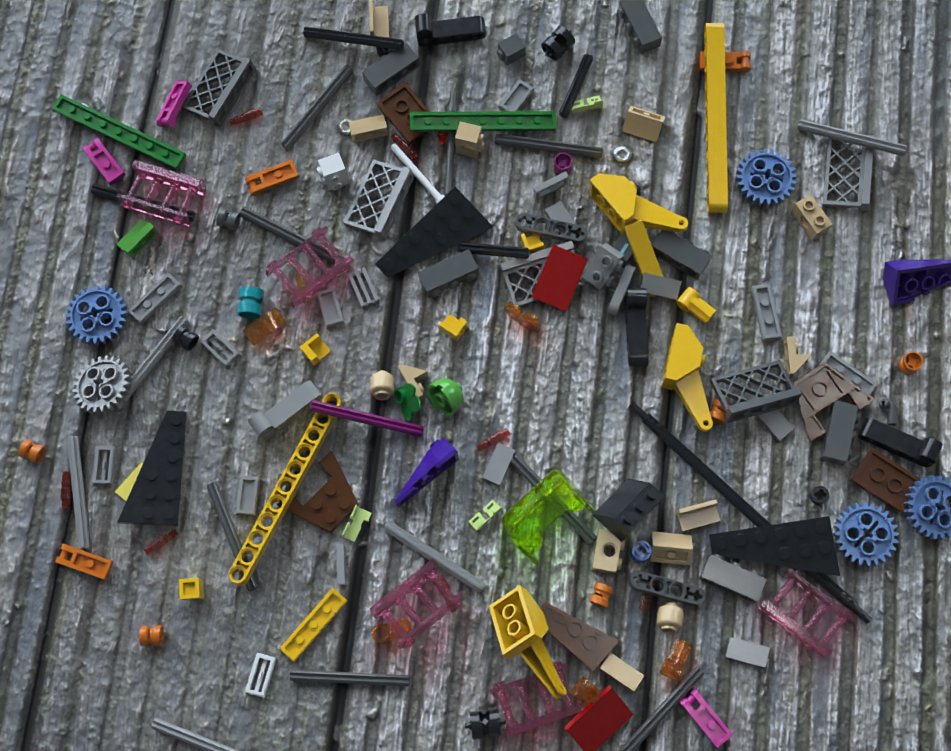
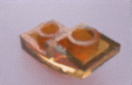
[504,301,540,333]
[243,308,287,346]

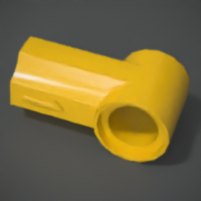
[676,287,716,324]

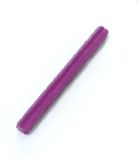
[310,400,424,437]

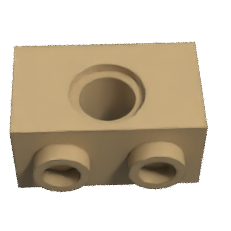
[455,122,485,158]
[791,194,832,241]
[591,529,625,575]

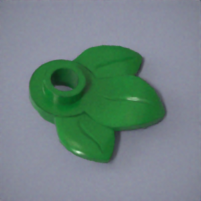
[394,383,421,421]

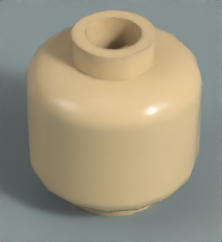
[370,370,395,400]
[656,602,684,634]

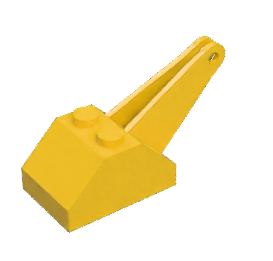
[589,174,688,236]
[661,323,713,432]
[489,585,567,700]

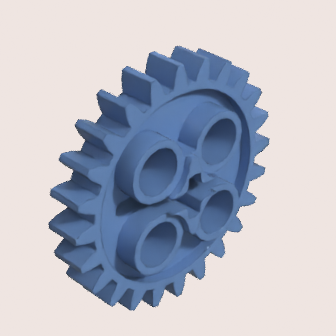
[735,148,797,207]
[65,285,128,346]
[903,475,951,540]
[833,502,899,567]

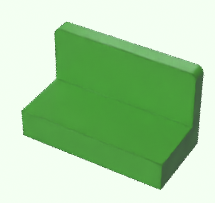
[117,219,158,259]

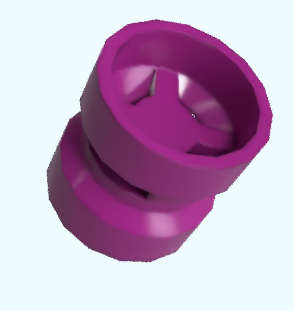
[554,152,572,175]

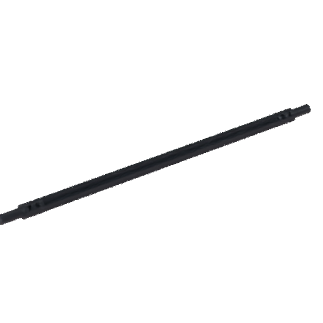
[629,401,872,624]

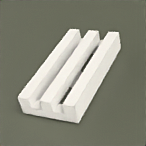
[245,653,277,698]

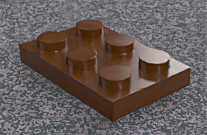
[376,83,430,145]
[849,447,920,513]

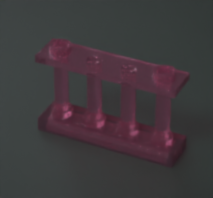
[117,160,206,226]
[266,226,354,309]
[370,559,464,650]
[758,568,856,659]
[490,661,583,738]

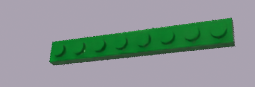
[52,94,187,171]
[409,111,556,132]

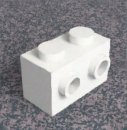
[317,153,349,191]

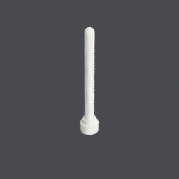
[391,144,444,204]

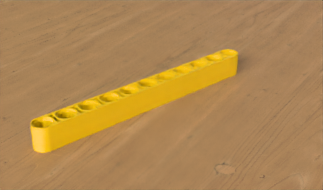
[704,23,728,213]
[228,393,342,586]

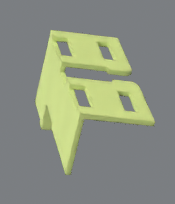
[572,95,604,114]
[468,500,502,532]
[342,505,372,542]

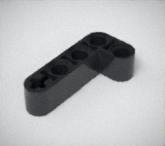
[414,13,487,47]
[625,288,649,366]
[858,418,943,467]

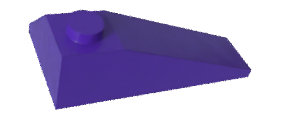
[883,259,951,305]
[394,438,459,508]

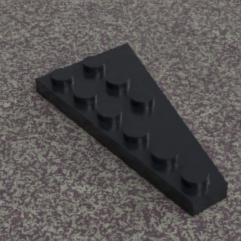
[375,187,493,278]
[117,411,187,526]
[709,516,840,576]

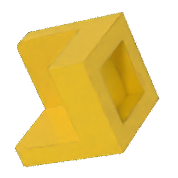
[520,234,544,254]
[438,314,468,341]
[300,333,331,366]
[179,578,205,600]

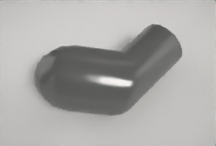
[879,398,898,426]

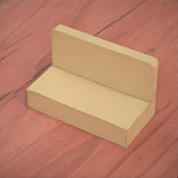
[369,0,390,37]
[622,106,665,142]
[349,115,388,143]
[676,499,721,532]
[650,532,693,565]
[599,652,644,693]

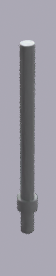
[445,92,458,195]

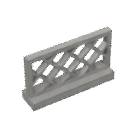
[823,135,875,211]
[343,159,415,240]
[500,241,585,308]

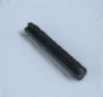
[559,54,593,118]
[459,242,530,259]

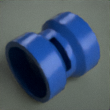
[630,541,652,563]

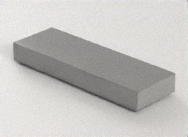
[128,273,182,325]
[751,284,782,342]
[819,351,878,395]
[742,385,794,442]

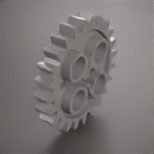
[72,355,133,416]

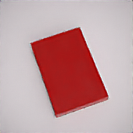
[531,244,588,312]
[564,685,634,751]

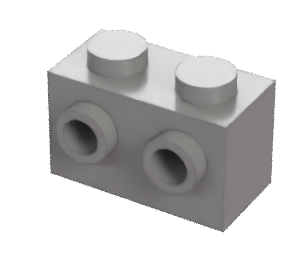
[582,243,624,290]

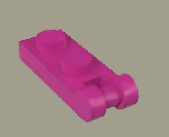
[156,81,192,127]
[82,137,125,185]
[679,689,733,748]

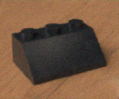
[592,478,664,542]

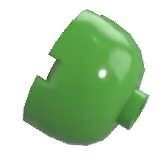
[426,378,464,417]

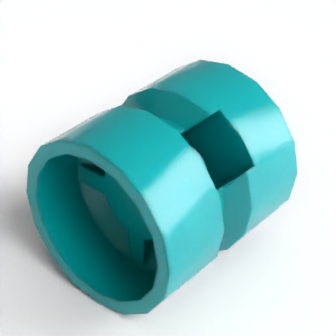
[237,286,264,319]

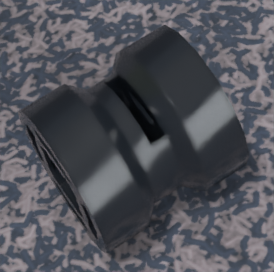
[172,325,199,351]

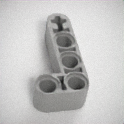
[248,380,323,442]

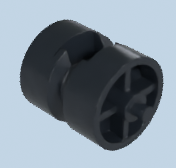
[541,26,575,61]
[465,709,506,739]

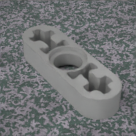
[607,264,636,316]

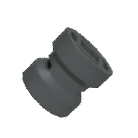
[216,208,241,231]

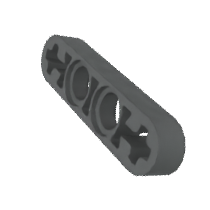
[515,213,587,244]
[628,571,706,606]

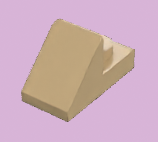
[783,336,811,379]
[398,364,428,401]

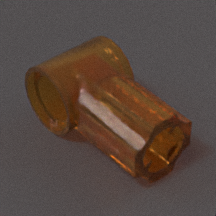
[372,617,412,644]
[659,638,692,682]
[570,676,600,704]

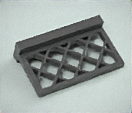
[182,49,256,127]
[710,360,802,423]

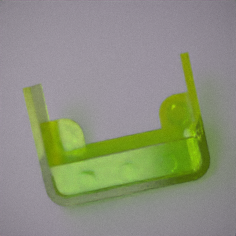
[502,468,596,566]

